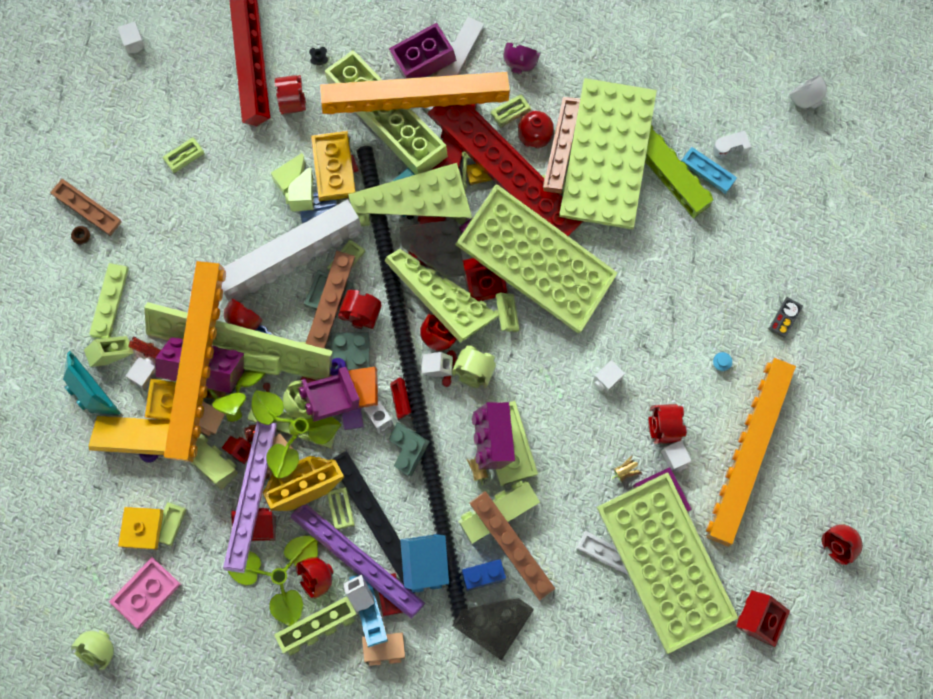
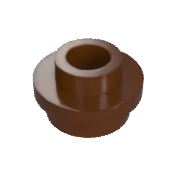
[71,226,91,245]

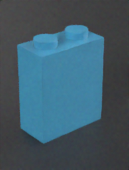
[400,534,449,592]

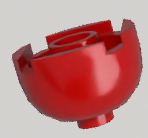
[518,111,554,148]
[223,298,263,330]
[420,314,457,351]
[821,524,863,565]
[296,557,333,599]

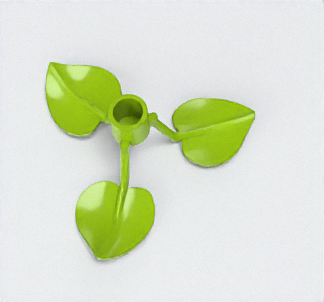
[207,370,266,422]
[251,390,341,479]
[228,536,318,626]

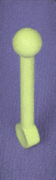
[462,152,469,189]

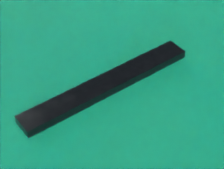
[332,450,416,594]

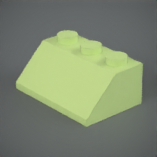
[191,433,238,490]

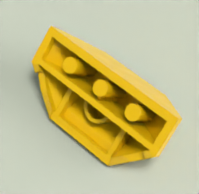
[262,456,344,511]

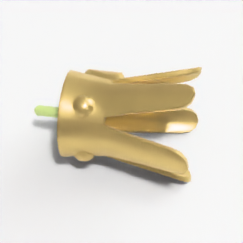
[466,456,489,485]
[612,456,642,482]

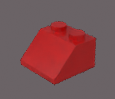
[461,258,508,302]
[736,590,790,647]

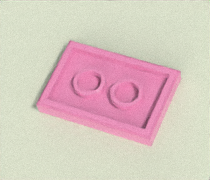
[109,557,182,630]

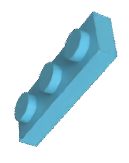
[681,147,737,194]

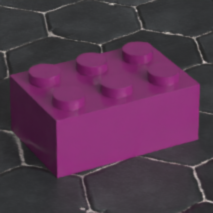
[389,22,457,79]
[472,402,515,470]

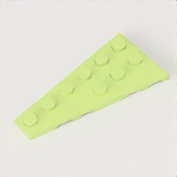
[348,163,472,218]
[385,249,499,343]

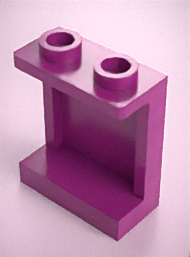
[298,367,360,422]

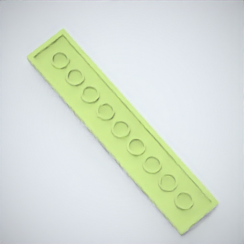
[144,302,333,380]

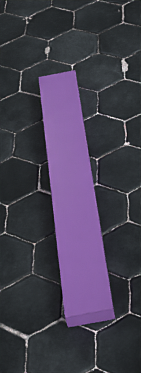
[290,504,425,619]

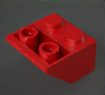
[231,508,276,541]

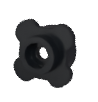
[309,47,328,65]

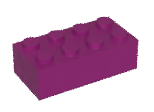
[155,337,244,393]

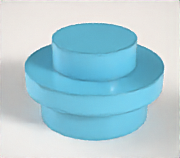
[713,352,732,371]

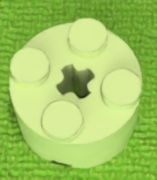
[452,346,496,388]

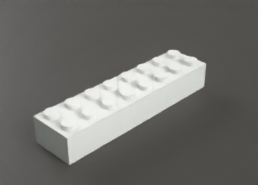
[221,199,362,301]

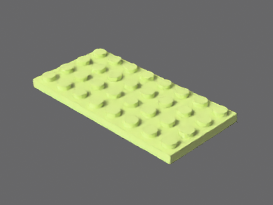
[559,78,657,230]
[455,184,617,334]
[596,473,738,654]

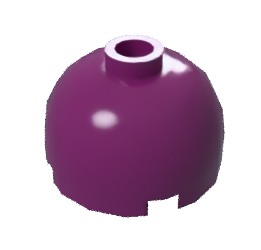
[503,43,541,74]

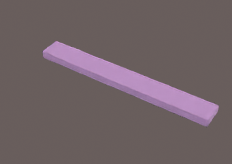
[223,421,277,573]

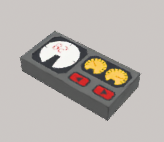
[768,297,803,339]

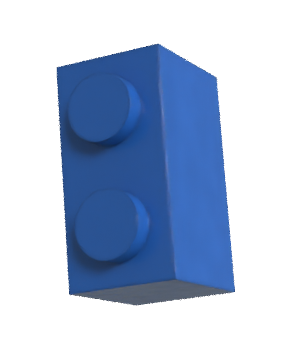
[461,559,506,591]

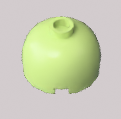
[283,380,311,419]
[71,630,114,670]

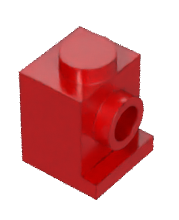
[221,436,251,465]

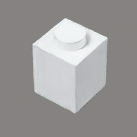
[118,22,145,54]
[421,352,453,378]
[126,357,156,391]
[593,360,625,393]
[661,440,692,473]
[344,575,375,612]

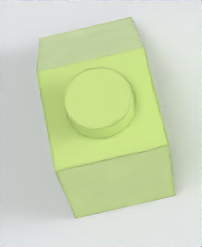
[271,153,305,196]
[285,168,314,211]
[84,336,134,367]

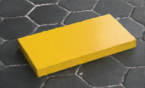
[311,131,356,202]
[88,416,170,455]

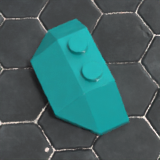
[63,351,121,415]

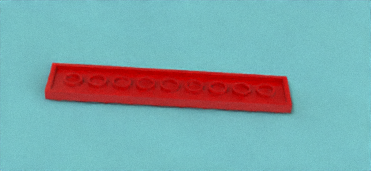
[427,104,584,236]

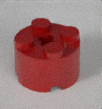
[275,75,306,115]
[338,290,382,329]
[648,404,687,444]

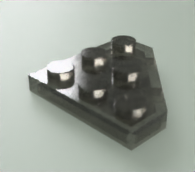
[399,220,465,278]
[452,597,534,660]

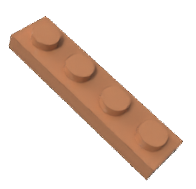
[50,179,122,236]

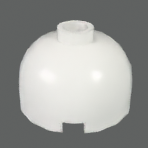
[789,75,827,109]

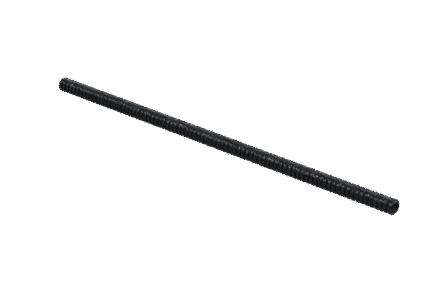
[357,146,471,624]

